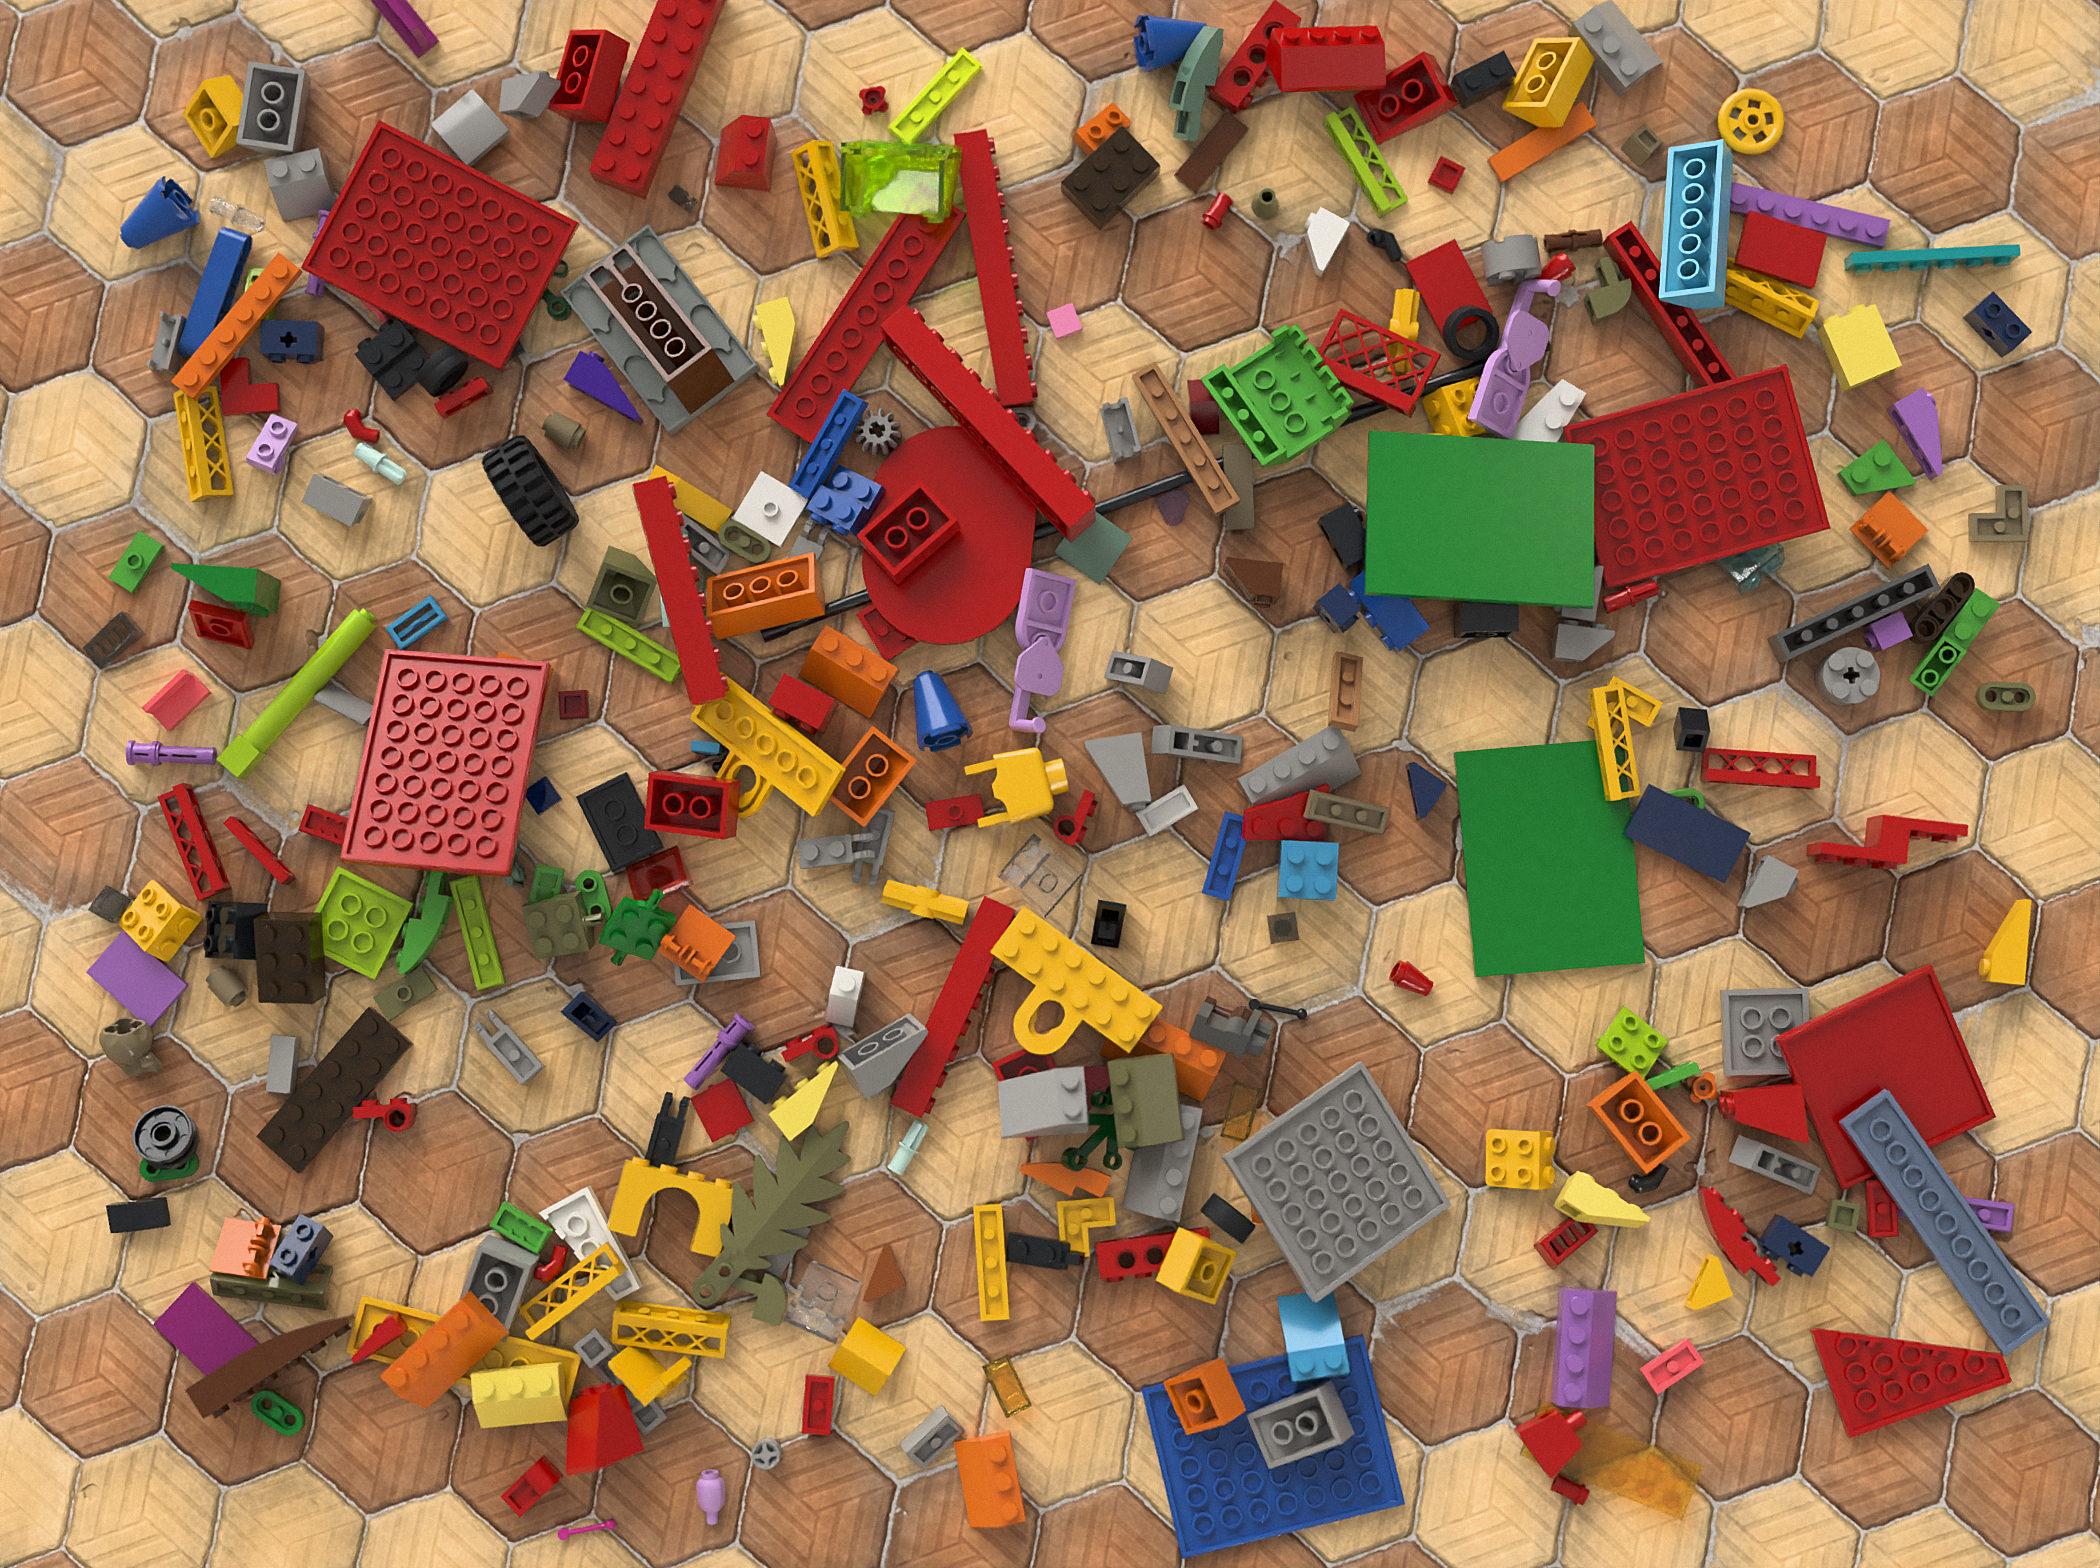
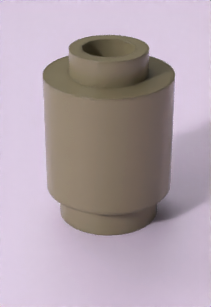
[542,412,586,450]
[206,965,249,1007]

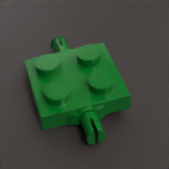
[599,889,676,966]

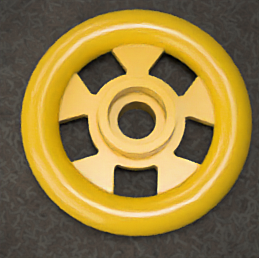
[1718,89,1785,155]

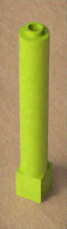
[216,608,377,780]

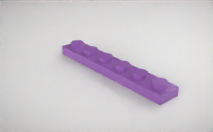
[1730,182,1890,249]

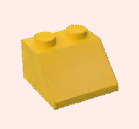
[182,75,243,159]
[1156,1227,1238,1305]

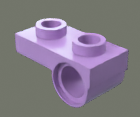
[246,414,298,476]

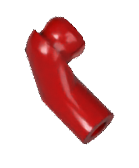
[343,409,380,444]
[534,1245,568,1283]

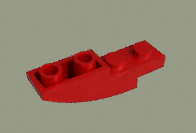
[1697,1186,1781,1287]

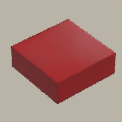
[1427,156,1465,195]

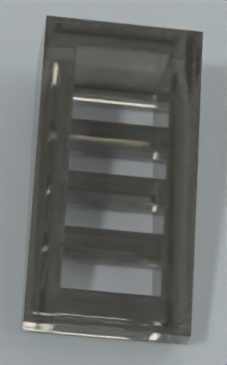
[83,611,145,670]

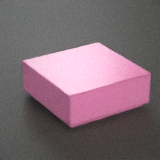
[1046,303,1082,340]

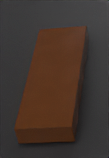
[1174,111,1249,194]

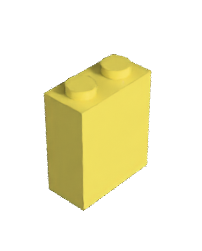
[1816,304,1902,392]

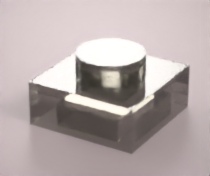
[1266,912,1299,944]

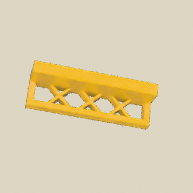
[791,140,859,258]
[1725,256,1819,339]
[173,386,234,502]
[1587,684,1641,801]
[519,1242,628,1341]
[611,1299,732,1359]

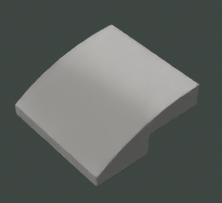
[430,89,511,167]

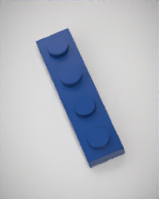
[789,389,869,500]

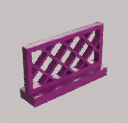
[371,0,439,59]

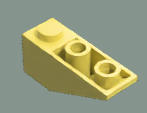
[753,297,798,391]
[769,1060,840,1141]
[1553,1171,1650,1228]

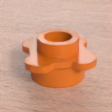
[1687,1072,1718,1103]

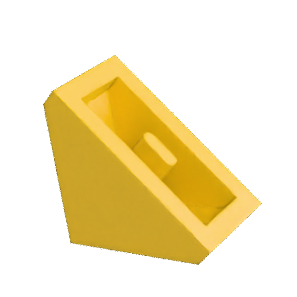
[1684,1253,1733,1310]

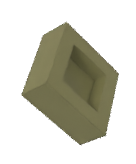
[1825,1198,1861,1233]

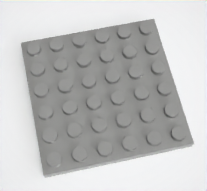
[1222,1061,1451,1303]

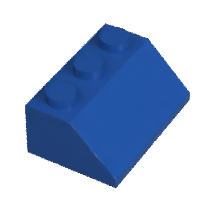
[1346,570,1430,654]

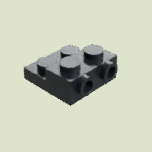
[355,319,430,401]

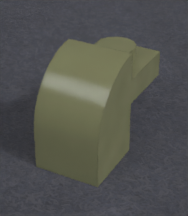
[1583,256,1632,325]
[731,1271,788,1326]

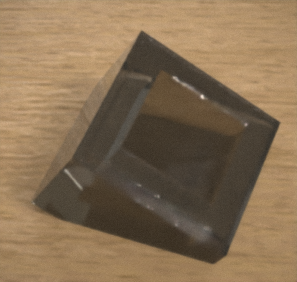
[88,885,132,923]

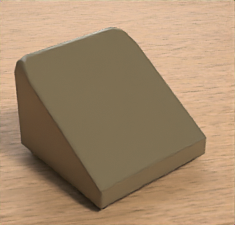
[1621,124,1664,167]

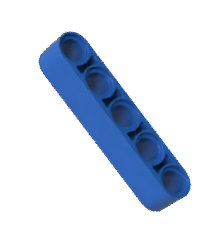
[178,227,252,358]

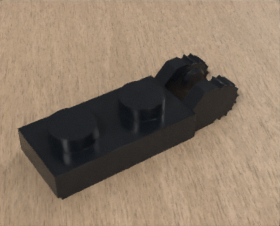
[645,1092,690,1168]

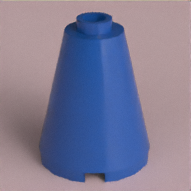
[1134,15,1207,72]
[120,176,201,249]
[913,670,973,752]

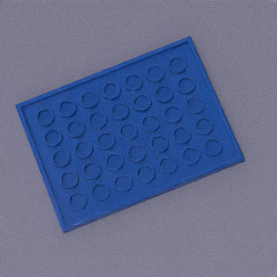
[1141,1334,1405,1559]

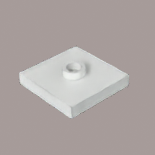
[732,471,810,548]

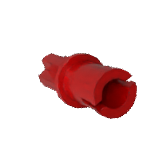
[1601,580,1659,614]

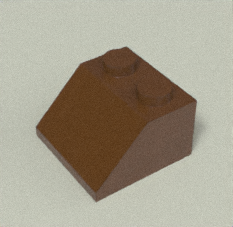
[1223,557,1283,608]

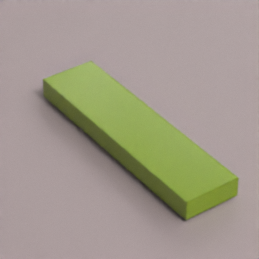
[576,608,681,685]
[449,875,506,991]

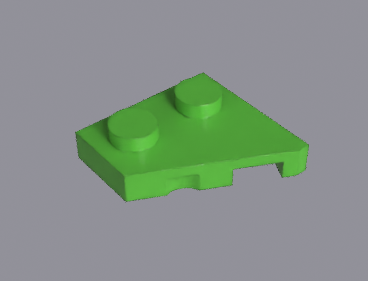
[1837,439,1916,496]

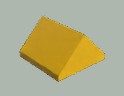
[828,1317,907,1396]

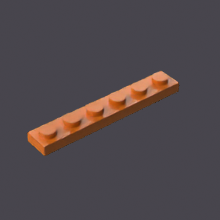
[171,252,303,401]

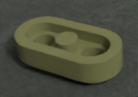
[719,520,772,564]
[1976,682,2036,712]

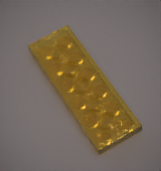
[1520,1400,1703,1520]

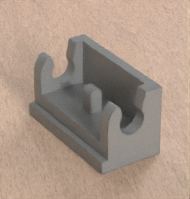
[147,311,187,375]
[1100,397,1142,463]
[301,474,373,527]

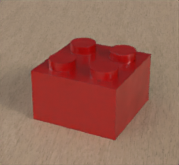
[768,673,839,735]

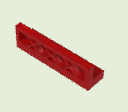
[1700,748,1821,790]
[158,783,231,901]

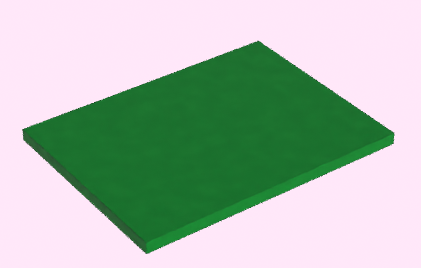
[1364,431,1594,609]
[1454,738,1645,977]

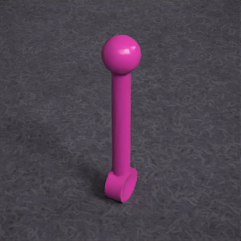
[557,1519,616,1540]

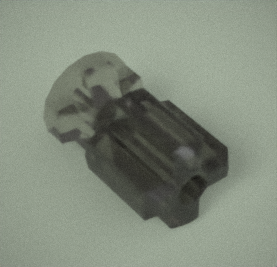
[668,184,698,213]

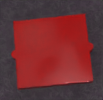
[690,1078,754,1143]

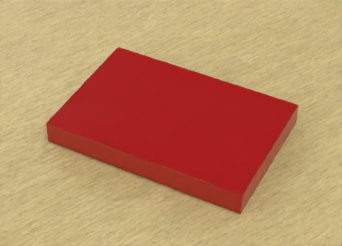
[1734,210,1827,289]
[1404,239,1493,339]

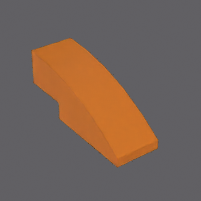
[1019,1162,1111,1198]

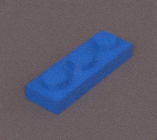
[1202,812,1246,901]

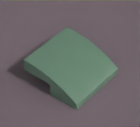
[1054,511,1132,585]

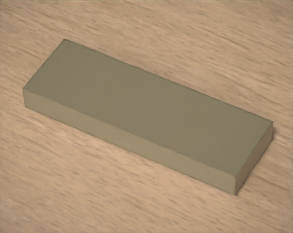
[1222,444,1255,530]
[1303,789,1390,835]

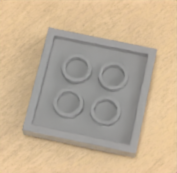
[1720,988,1809,1076]

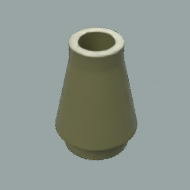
[1251,188,1279,219]

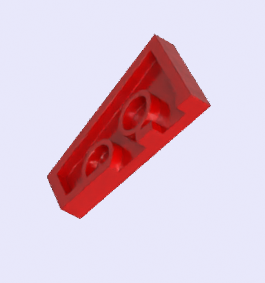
[1241,784,1330,841]

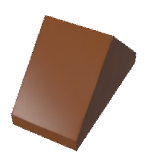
[863,1244,906,1303]

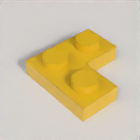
[1585,676,1663,736]
[1057,1196,1116,1257]

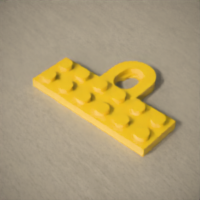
[690,672,846,818]
[990,907,1163,1055]

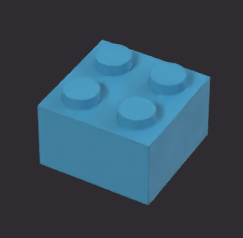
[1277,840,1339,901]

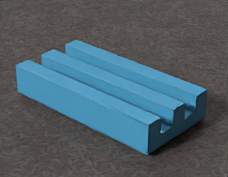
[385,595,449,650]

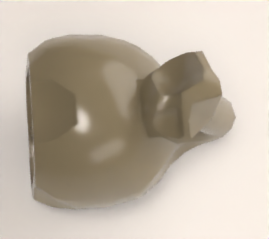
[99,1017,161,1077]

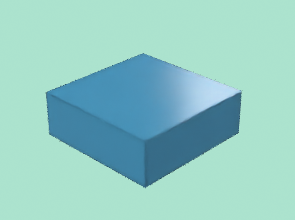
[691,740,723,756]

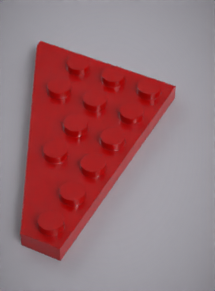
[1809,1328,2012,1438]

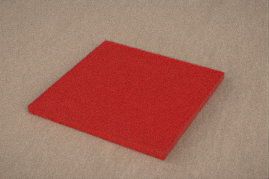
[1775,964,1996,1191]

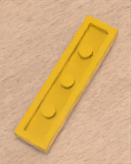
[973,1203,1009,1321]

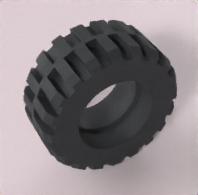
[482,435,579,546]

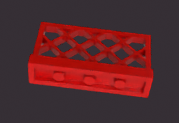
[1318,308,1441,418]

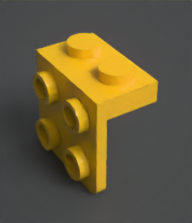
[1421,377,1489,437]
[119,880,203,963]
[1485,1129,1556,1190]
[608,1346,692,1407]

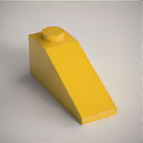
[647,465,733,535]
[1979,899,2031,985]

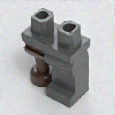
[1189,996,1274,1059]

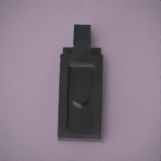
[1006,1232,1085,1270]

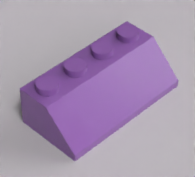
[1551,1286,1617,1408]

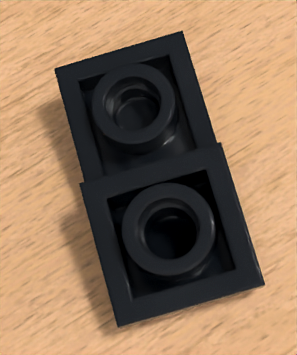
[106,1197,171,1233]

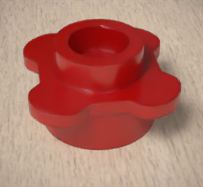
[859,86,889,116]

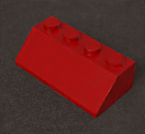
[1265,25,1386,93]

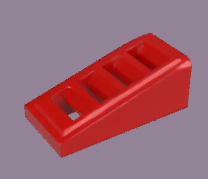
[1533,1217,1599,1267]
[351,1311,409,1364]

